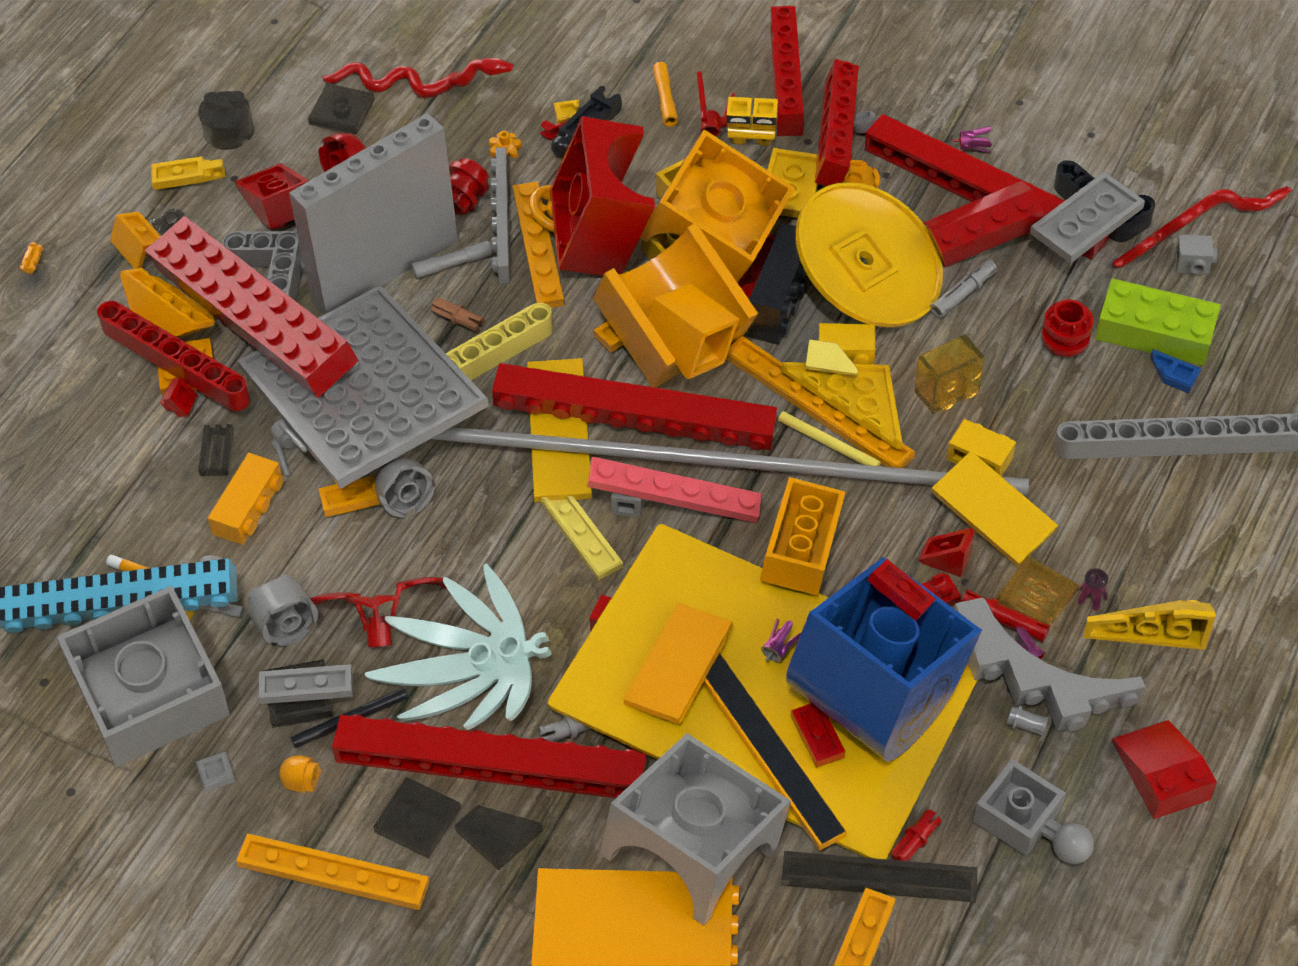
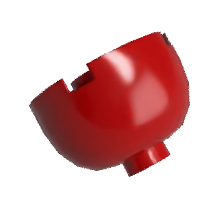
[318,132,367,172]

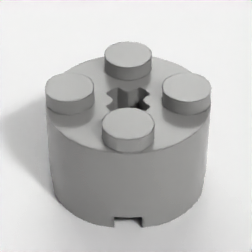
[248,574,318,646]

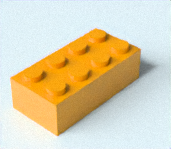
[760,477,846,596]

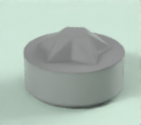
[853,110,877,133]

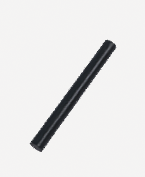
[290,687,408,748]

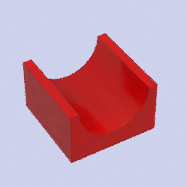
[549,116,655,276]

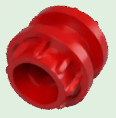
[449,158,489,215]
[1041,299,1094,357]

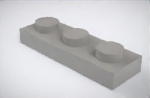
[259,664,353,704]

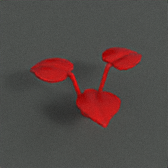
[310,577,448,647]

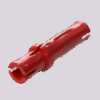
[961,589,1051,643]

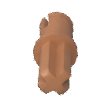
[431,298,485,333]

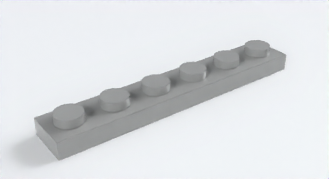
[491,147,510,284]

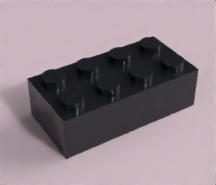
[747,223,807,345]

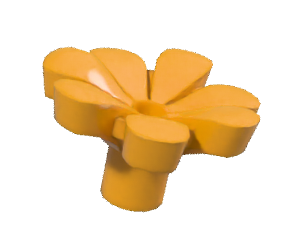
[488,131,522,158]

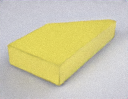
[805,339,858,376]

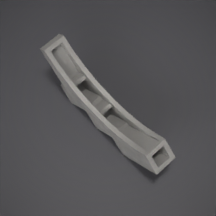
[954,597,1145,731]

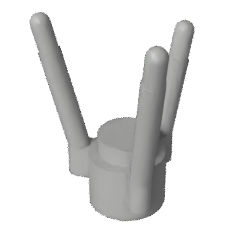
[271,419,307,477]

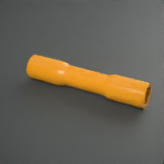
[653,62,678,127]

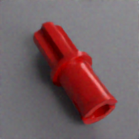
[891,809,942,865]

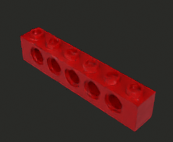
[770,6,804,136]
[814,59,859,186]

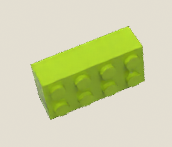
[1095,278,1221,366]

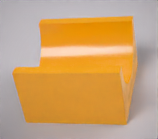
[593,223,758,388]

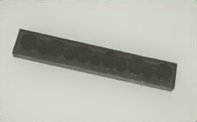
[781,851,978,902]

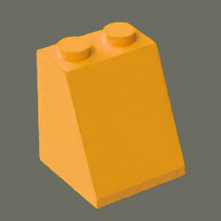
[648,284,739,380]

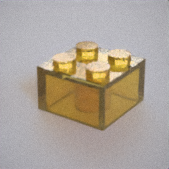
[914,334,985,414]

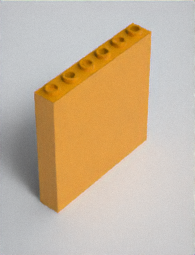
[531,868,739,966]

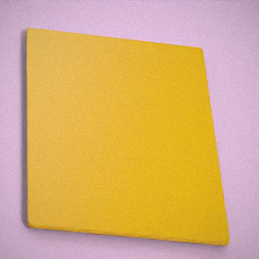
[548,524,978,864]

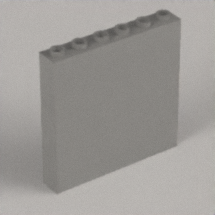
[289,113,458,315]

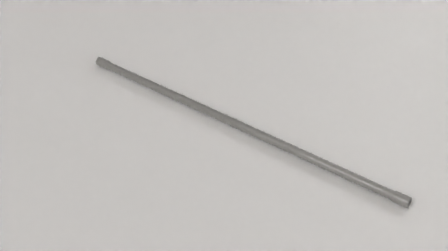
[431,427,1029,496]

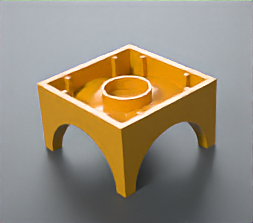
[640,130,795,282]

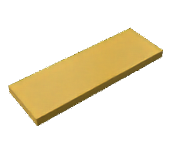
[527,358,592,503]

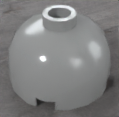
[375,458,434,518]

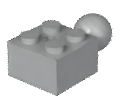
[973,759,1094,865]

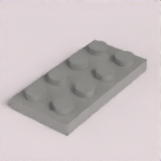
[1030,172,1145,263]

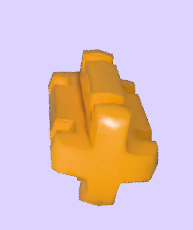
[20,242,43,274]

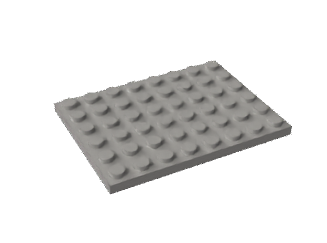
[238,285,489,489]

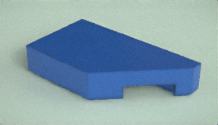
[1150,349,1201,393]

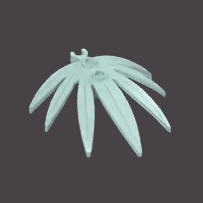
[364,564,551,730]

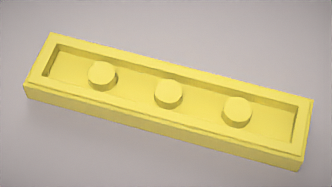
[541,496,623,581]

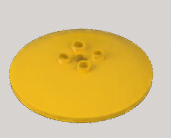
[796,182,943,327]

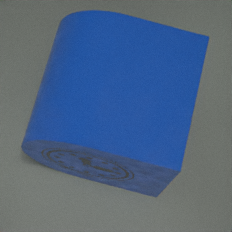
[786,557,982,761]

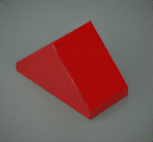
[918,528,975,577]

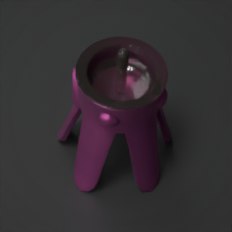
[1078,568,1109,611]

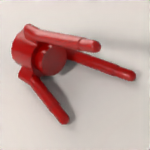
[697,71,735,137]

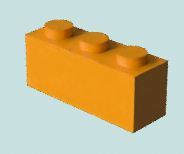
[207,452,284,545]

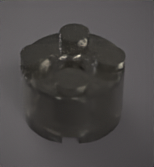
[198,91,254,150]

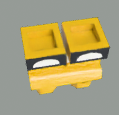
[727,97,778,146]

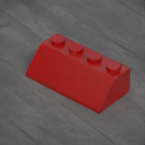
[923,181,1043,268]

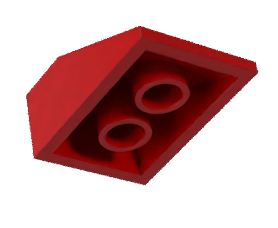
[234,163,309,229]
[1112,720,1217,819]

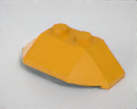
[120,268,215,338]

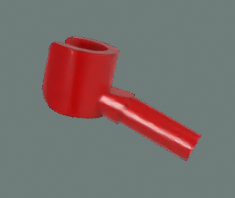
[540,120,567,140]

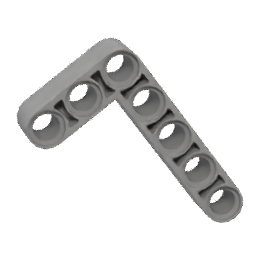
[223,231,303,301]

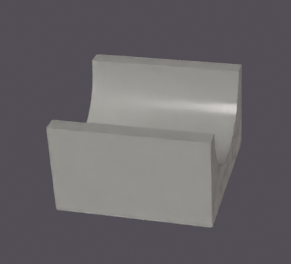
[56,586,230,768]

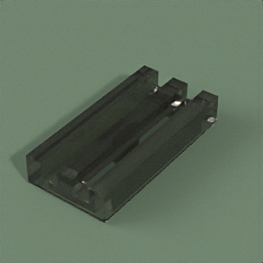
[198,424,234,476]

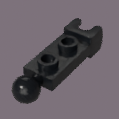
[551,86,622,156]

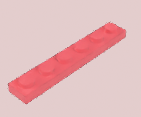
[587,457,761,523]

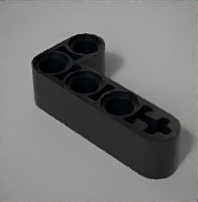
[1054,160,1156,242]

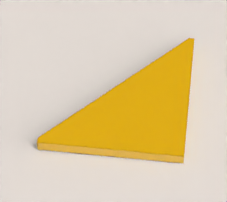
[782,362,903,449]

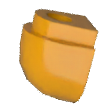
[279,755,321,793]

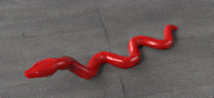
[322,58,514,98]
[1112,186,1292,268]

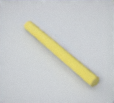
[778,411,881,466]

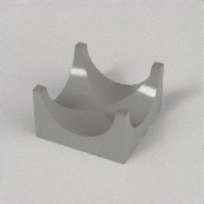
[600,733,791,925]

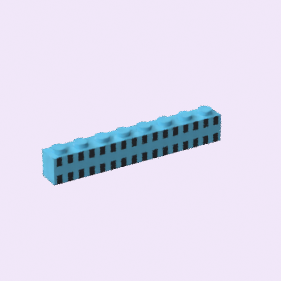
[0,558,238,633]

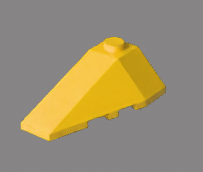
[1083,600,1216,650]

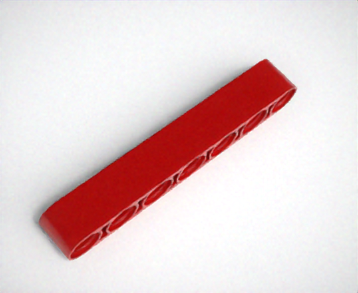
[97,301,251,411]

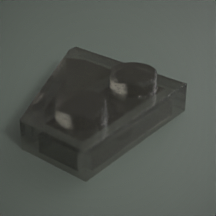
[454,805,543,871]

